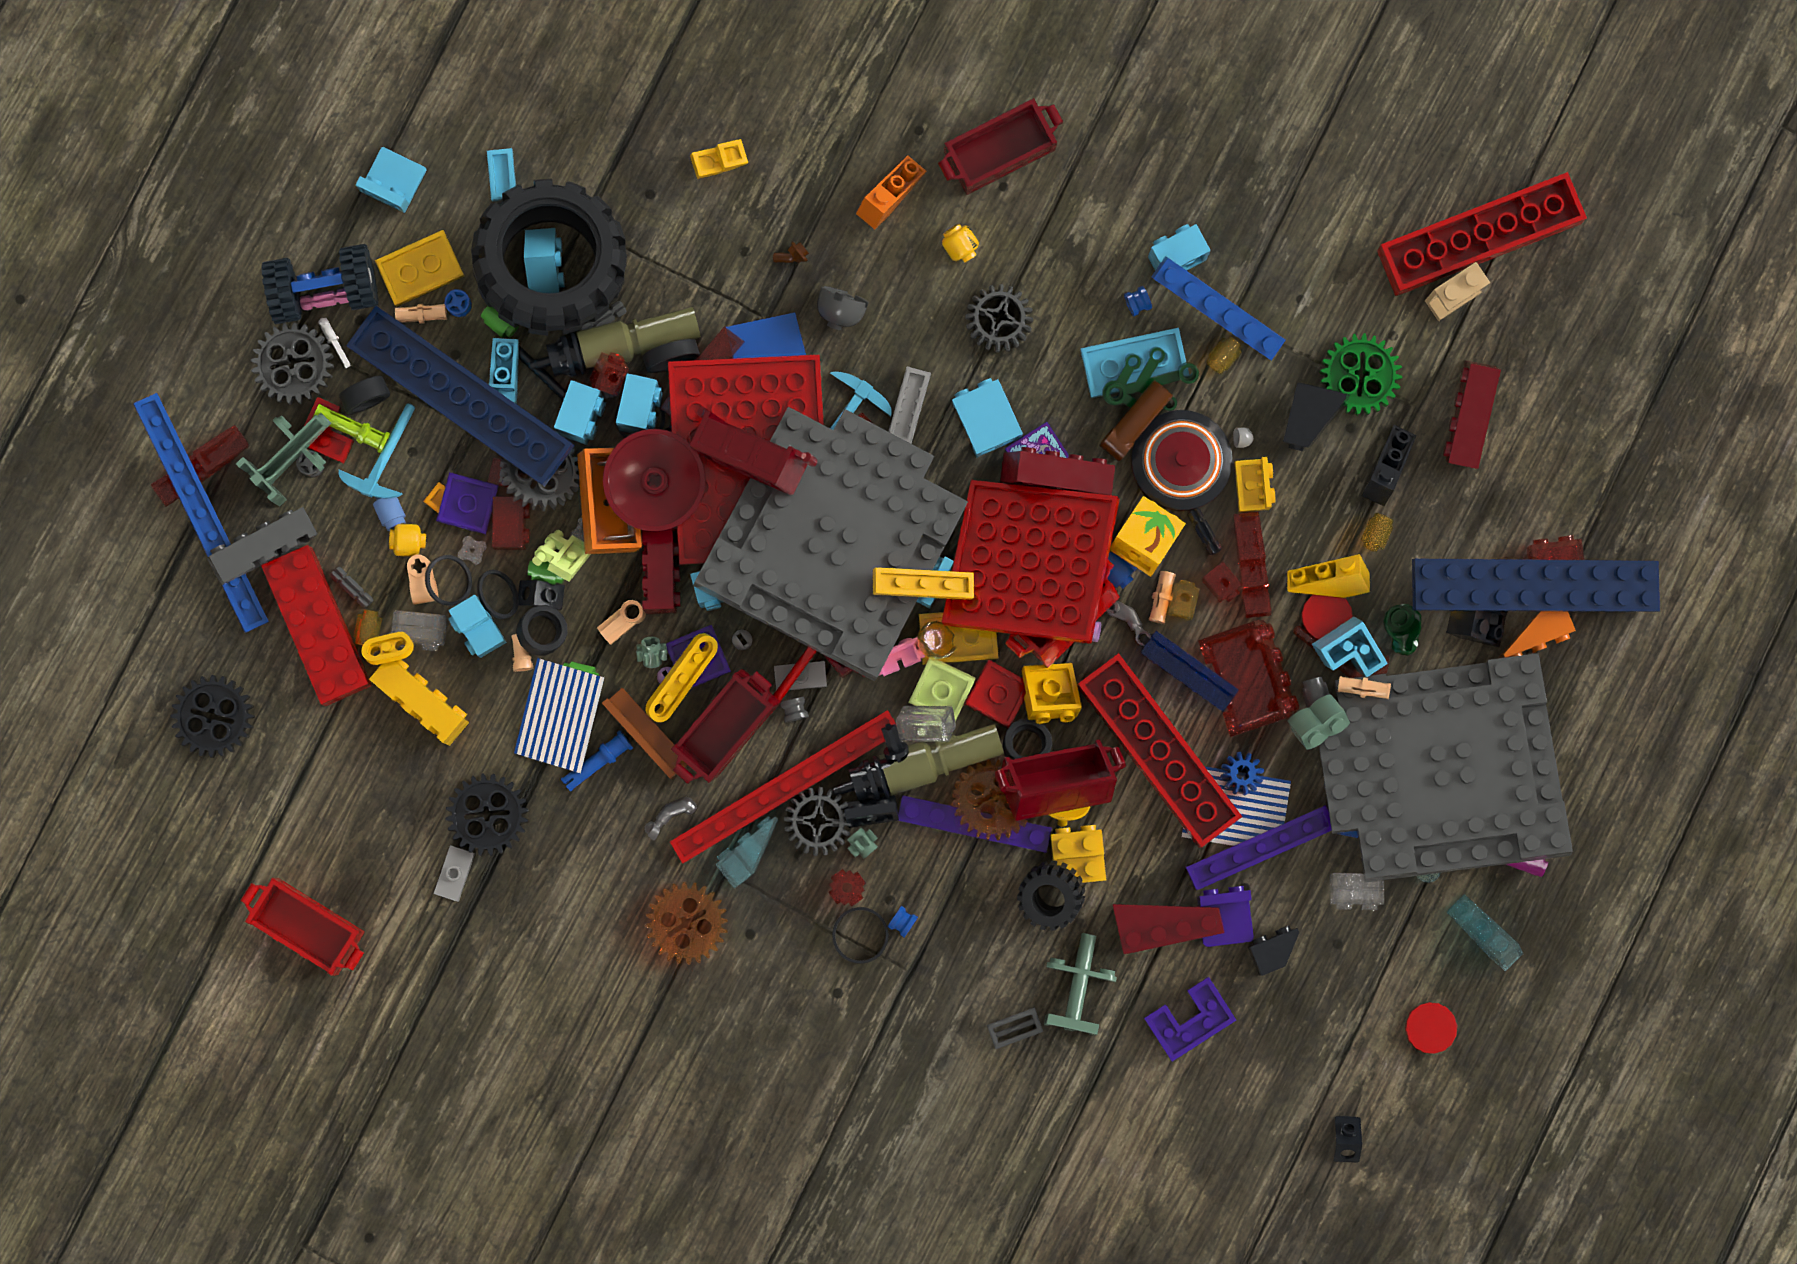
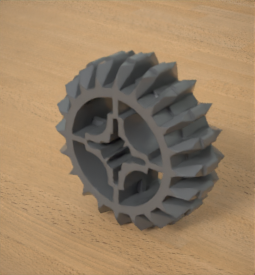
[965,284,1033,353]
[784,787,851,856]

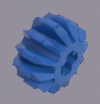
[1220,752,1264,796]

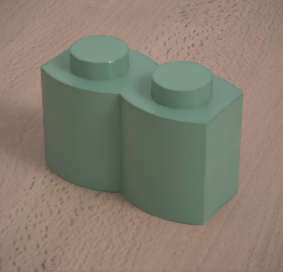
[1288,695,1350,750]

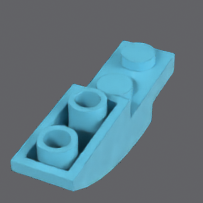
[489,338,519,404]

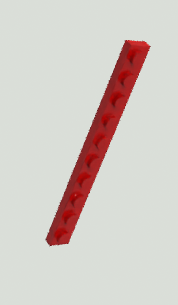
[670,710,901,864]

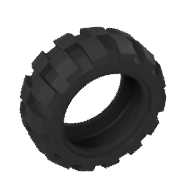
[471,179,627,336]

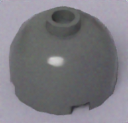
[817,286,869,330]

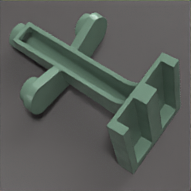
[236,413,331,507]
[1044,933,1117,1036]

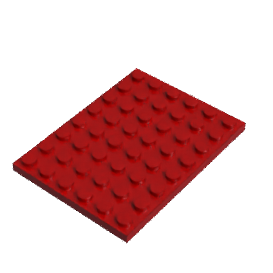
[668,355,824,565]

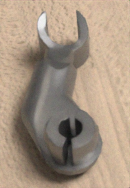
[1106,601,1151,646]
[645,797,697,841]

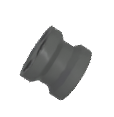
[296,450,325,478]
[780,697,809,723]

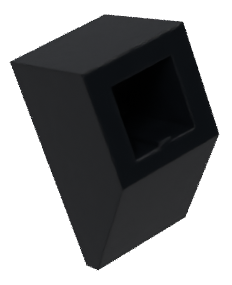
[1248,925,1299,976]

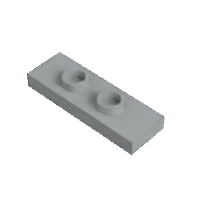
[889,366,931,444]

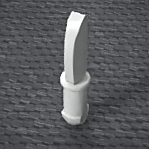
[318,318,351,368]

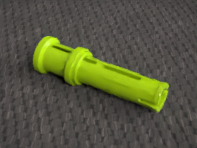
[313,404,390,453]

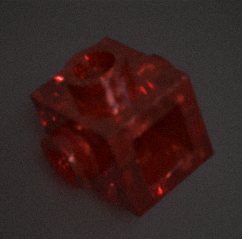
[829,869,866,907]

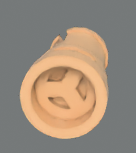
[511,634,534,672]

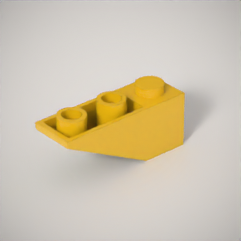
[1287,554,1370,598]

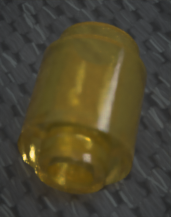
[1206,336,1242,375]
[1360,513,1393,552]
[353,609,383,646]

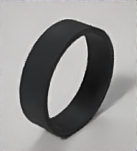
[643,339,700,373]
[832,907,889,964]

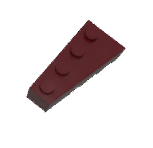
[1000,447,1115,495]
[642,527,681,614]
[1113,904,1225,954]

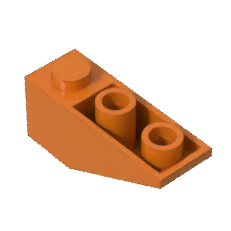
[856,155,927,229]
[1499,611,1576,658]

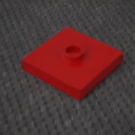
[964,659,1026,729]

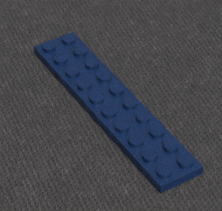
[346,306,574,487]
[1412,559,1660,612]

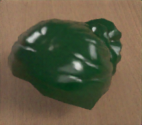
[1383,604,1421,656]

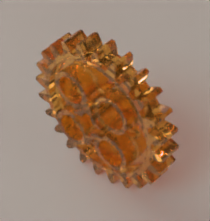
[952,759,1030,841]
[645,882,728,965]

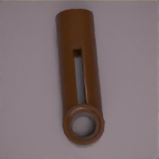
[1099,380,1173,462]

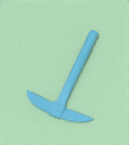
[830,372,891,430]
[339,403,415,498]

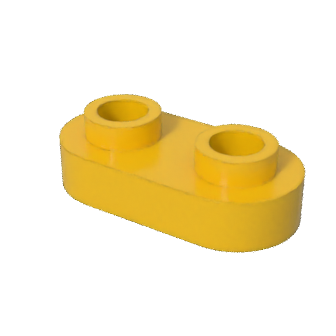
[361,632,414,665]

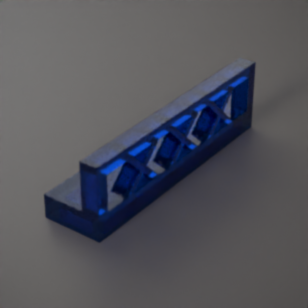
[1141,631,1239,712]

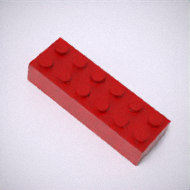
[261,545,372,706]

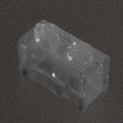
[391,610,448,651]
[896,706,956,742]
[1330,873,1384,910]

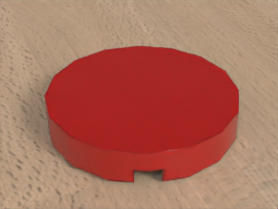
[1301,595,1352,640]
[1405,1002,1457,1054]

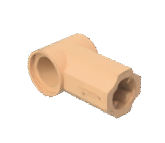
[597,600,646,645]

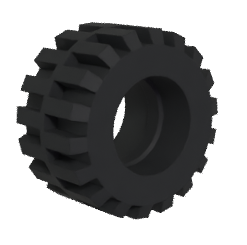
[1017,861,1086,931]

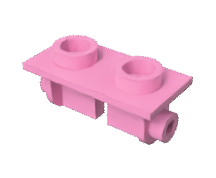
[879,637,925,676]

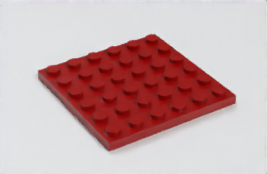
[941,480,1119,644]

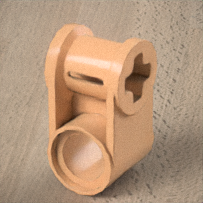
[407,555,439,605]

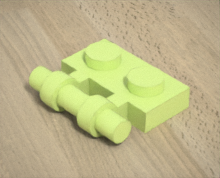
[532,530,591,582]

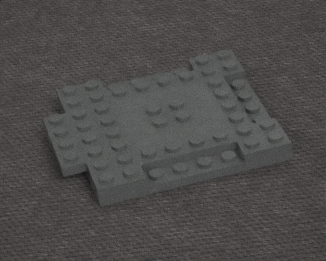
[693,407,968,681]
[1319,653,1573,882]

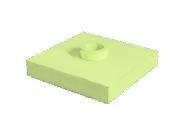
[908,656,976,724]

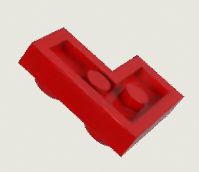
[304,397,354,464]

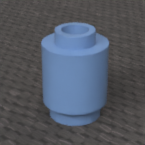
[373,497,406,531]

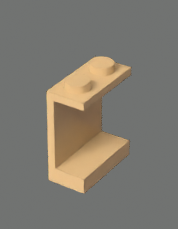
[1425,262,1490,321]

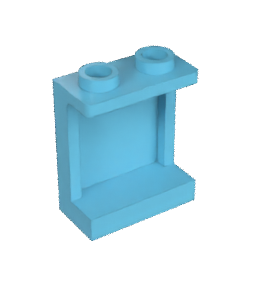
[952,378,1023,458]

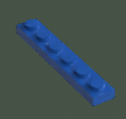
[1151,256,1286,361]

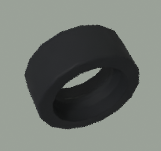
[339,376,390,414]
[517,605,568,656]
[1002,719,1052,760]

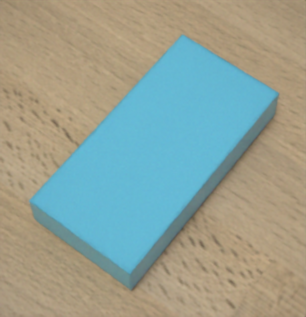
[487,148,516,202]

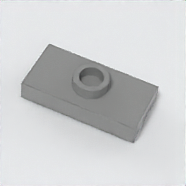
[774,661,827,690]
[434,845,475,902]

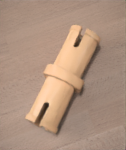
[395,304,447,324]
[1149,571,1176,624]
[1338,676,1391,700]

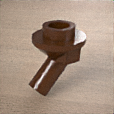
[773,241,809,264]

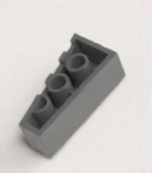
[207,507,317,586]

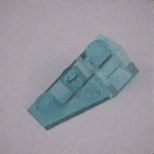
[715,816,779,889]
[1447,894,1523,971]

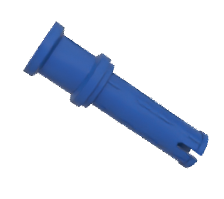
[561,730,633,791]

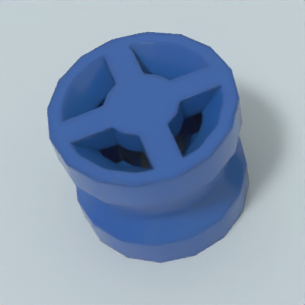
[1124,286,1152,317]
[444,289,472,318]
[888,906,918,938]

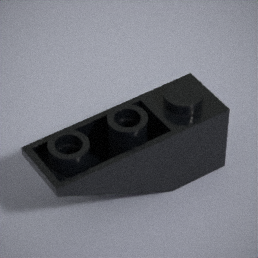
[1361,425,1417,506]

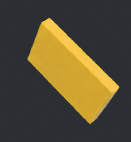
[375,230,464,307]
[919,612,999,665]

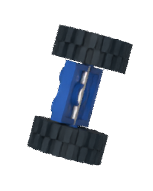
[262,244,379,324]

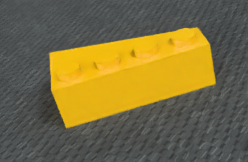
[369,659,469,746]

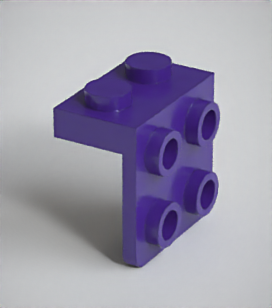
[1197,886,1254,947]

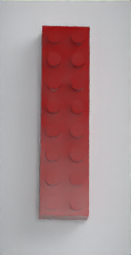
[1377,172,1587,296]
[1077,653,1242,848]

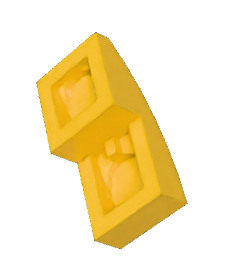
[690,139,748,179]

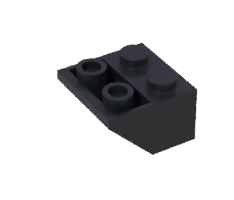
[1446,611,1508,647]

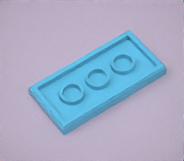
[1080,328,1189,398]

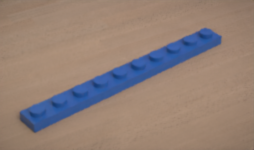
[133,393,269,633]

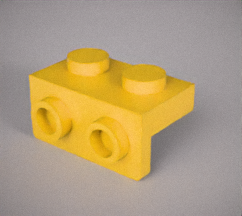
[1234,457,1275,512]

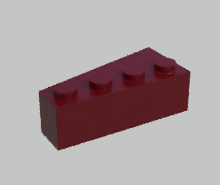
[1443,360,1501,469]

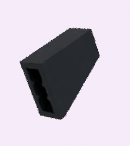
[1283,382,1350,451]

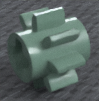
[636,637,667,668]
[847,828,878,859]

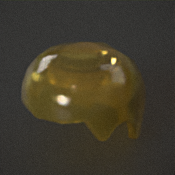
[917,621,956,660]

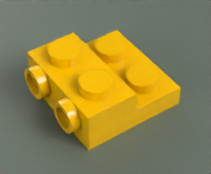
[1021,663,1082,724]
[1050,825,1106,883]

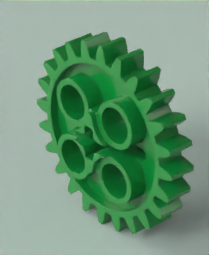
[1319,333,1402,416]

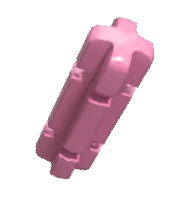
[300,289,349,310]

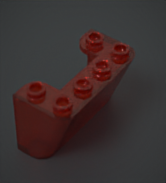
[1198,620,1299,737]

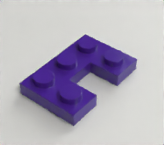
[1144,977,1236,1062]

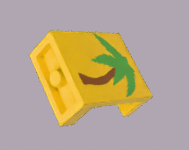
[1110,496,1186,577]

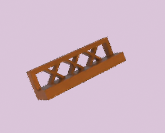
[602,688,688,780]

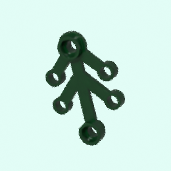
[1102,347,1199,411]

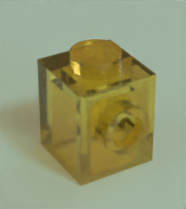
[1166,580,1200,620]

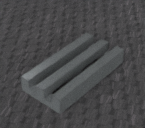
[987,1007,1044,1049]

